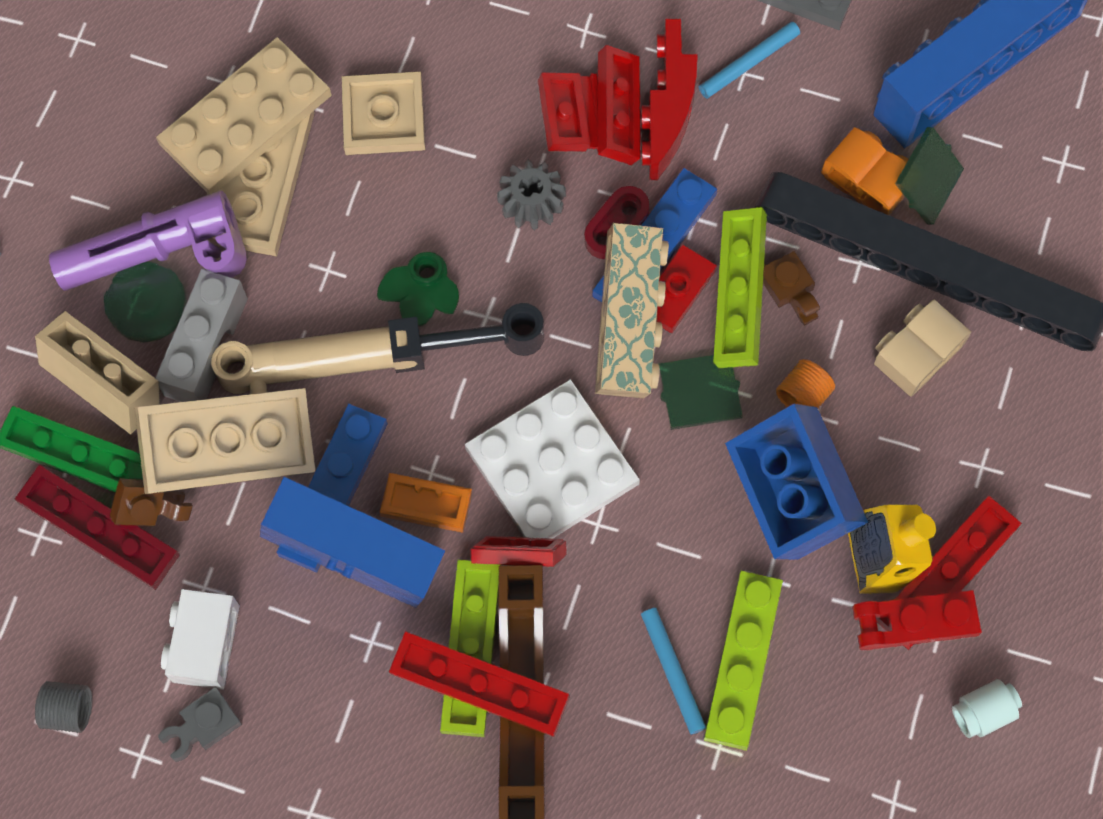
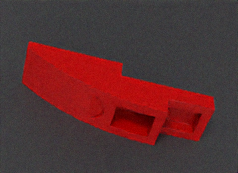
[641,19,698,180]

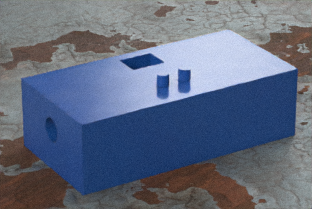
[260,477,446,608]

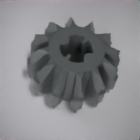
[497,159,566,231]

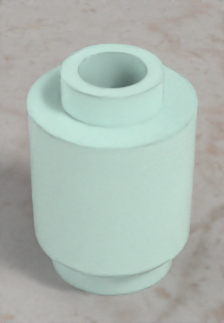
[952,679,1022,738]

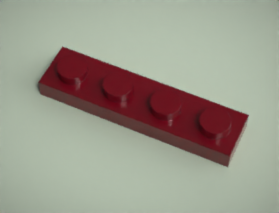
[14,465,180,590]

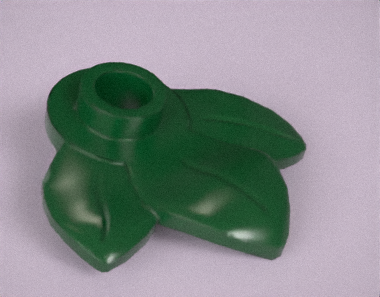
[377,252,459,327]

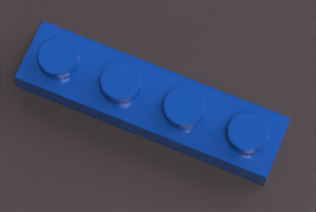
[592,168,717,303]
[276,403,388,573]

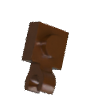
[763,251,820,326]
[110,478,193,526]

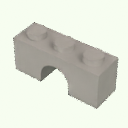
[155,269,248,402]

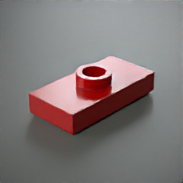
[656,245,717,334]
[471,536,567,567]

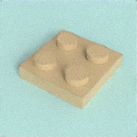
[342,72,425,155]

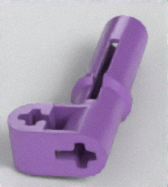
[49,190,247,291]

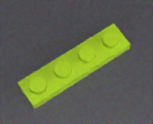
[713,207,767,368]
[440,560,501,737]
[704,571,783,751]

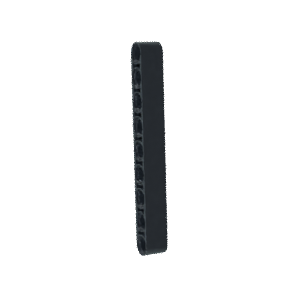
[755,172,1103,351]

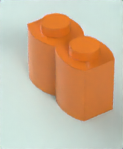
[821,127,919,215]

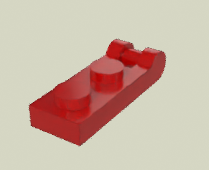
[852,590,982,650]

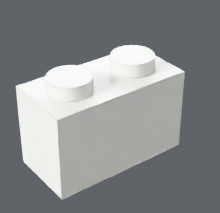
[161,589,240,690]

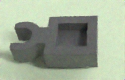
[158,687,242,762]

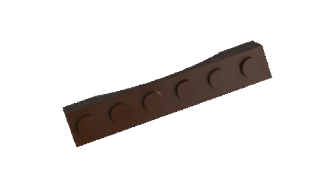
[499,565,545,819]

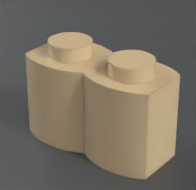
[874,299,971,397]

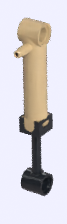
[211,303,544,394]

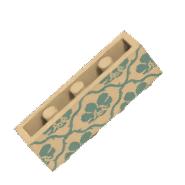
[595,223,669,399]

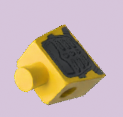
[848,505,936,594]

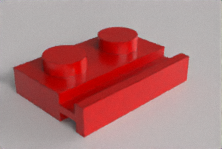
[538,72,598,152]

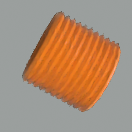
[776,359,835,409]

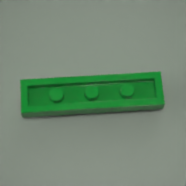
[0,406,143,492]

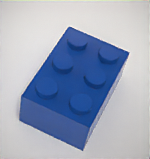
[725,404,868,560]

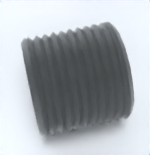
[35,681,92,733]

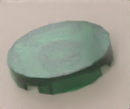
[104,261,187,343]

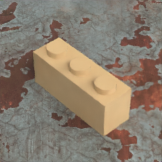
[35,311,160,434]

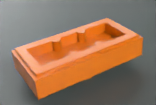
[380,473,472,533]

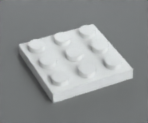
[465,379,639,539]

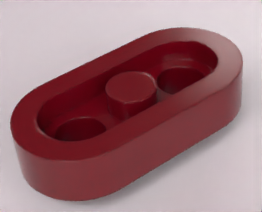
[584,186,650,259]

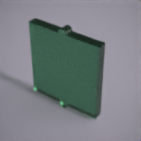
[895,127,964,225]
[659,355,743,430]

